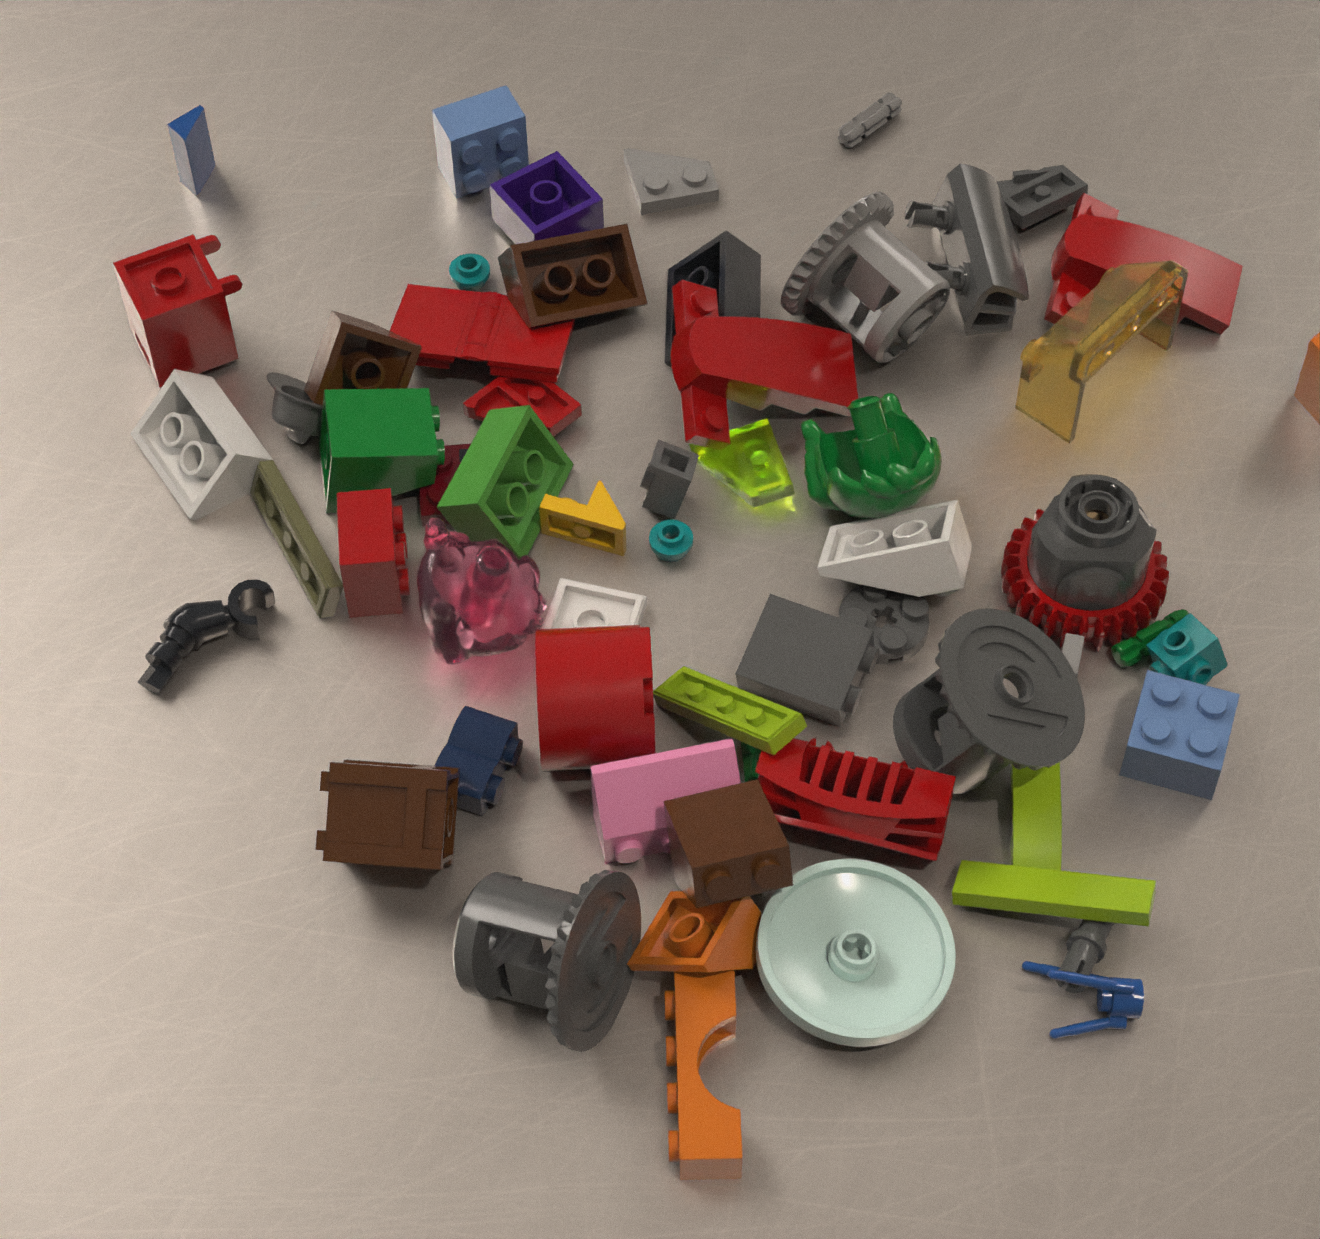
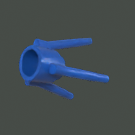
[1022,961,1144,1039]

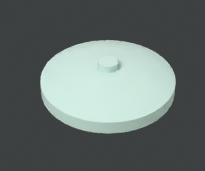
[755,859,956,1047]

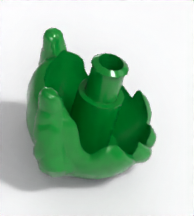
[801,393,942,519]

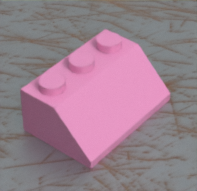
[590,738,741,864]

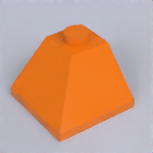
[627,891,762,972]

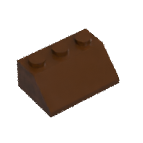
[498,224,648,329]

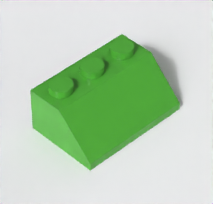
[437,405,574,563]

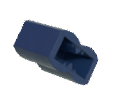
[434,705,523,816]

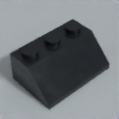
[664,230,761,367]

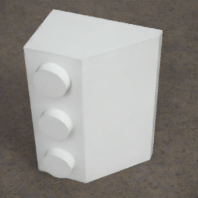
[131,369,274,520]

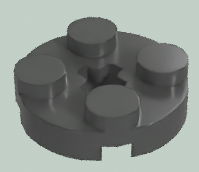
[839,585,929,664]

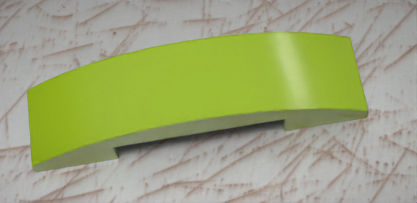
[1010,762,1062,870]

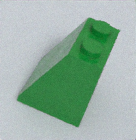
[319,388,445,513]

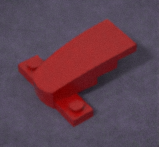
[1044,193,1243,337]
[671,280,858,450]

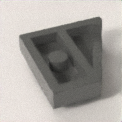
[996,165,1088,229]

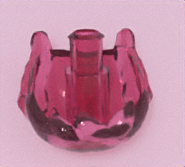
[416,518,547,665]

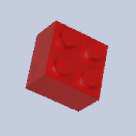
[337,488,410,618]

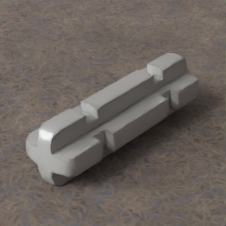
[837,93,902,148]

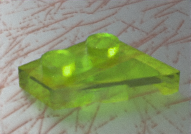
[689,418,795,508]

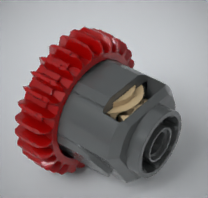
[1000,474,1169,652]

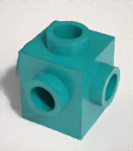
[1146,613,1228,685]

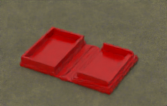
[390,284,576,383]

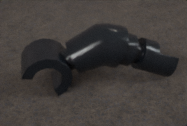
[138,579,275,693]

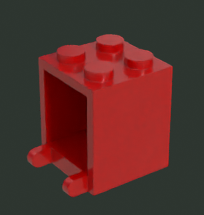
[113,234,242,388]

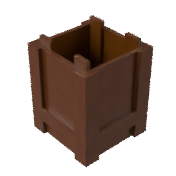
[316,759,460,870]

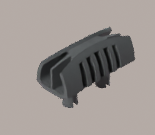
[905,163,1029,336]

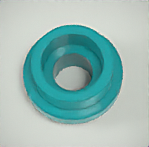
[449,253,490,291]
[649,520,693,562]

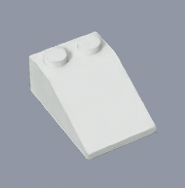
[817,499,972,597]

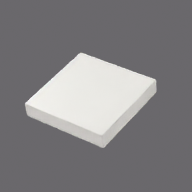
[535,578,647,658]

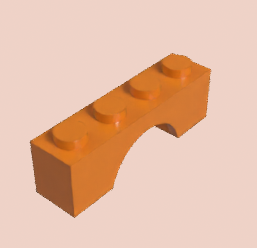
[665,970,742,1180]

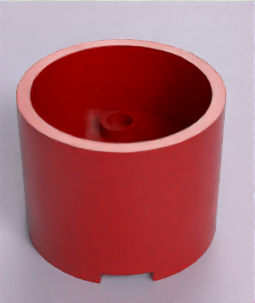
[535,625,656,771]

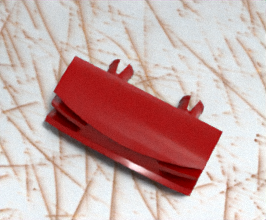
[755,738,956,861]

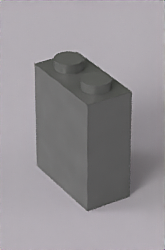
[735,594,879,727]

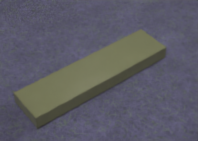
[250,460,343,619]

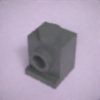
[640,439,699,519]

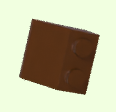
[304,310,422,405]

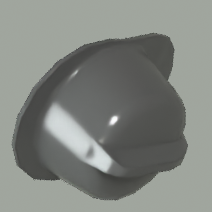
[266,373,323,444]

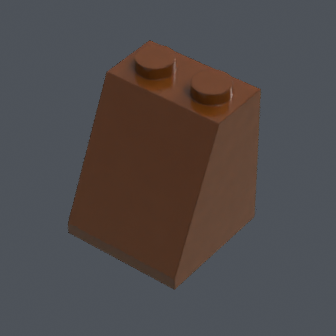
[663,779,793,908]

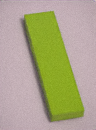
[653,666,807,755]
[952,860,1156,927]

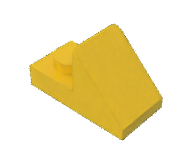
[539,480,627,557]

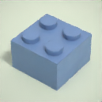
[432,85,529,199]
[1119,670,1240,800]

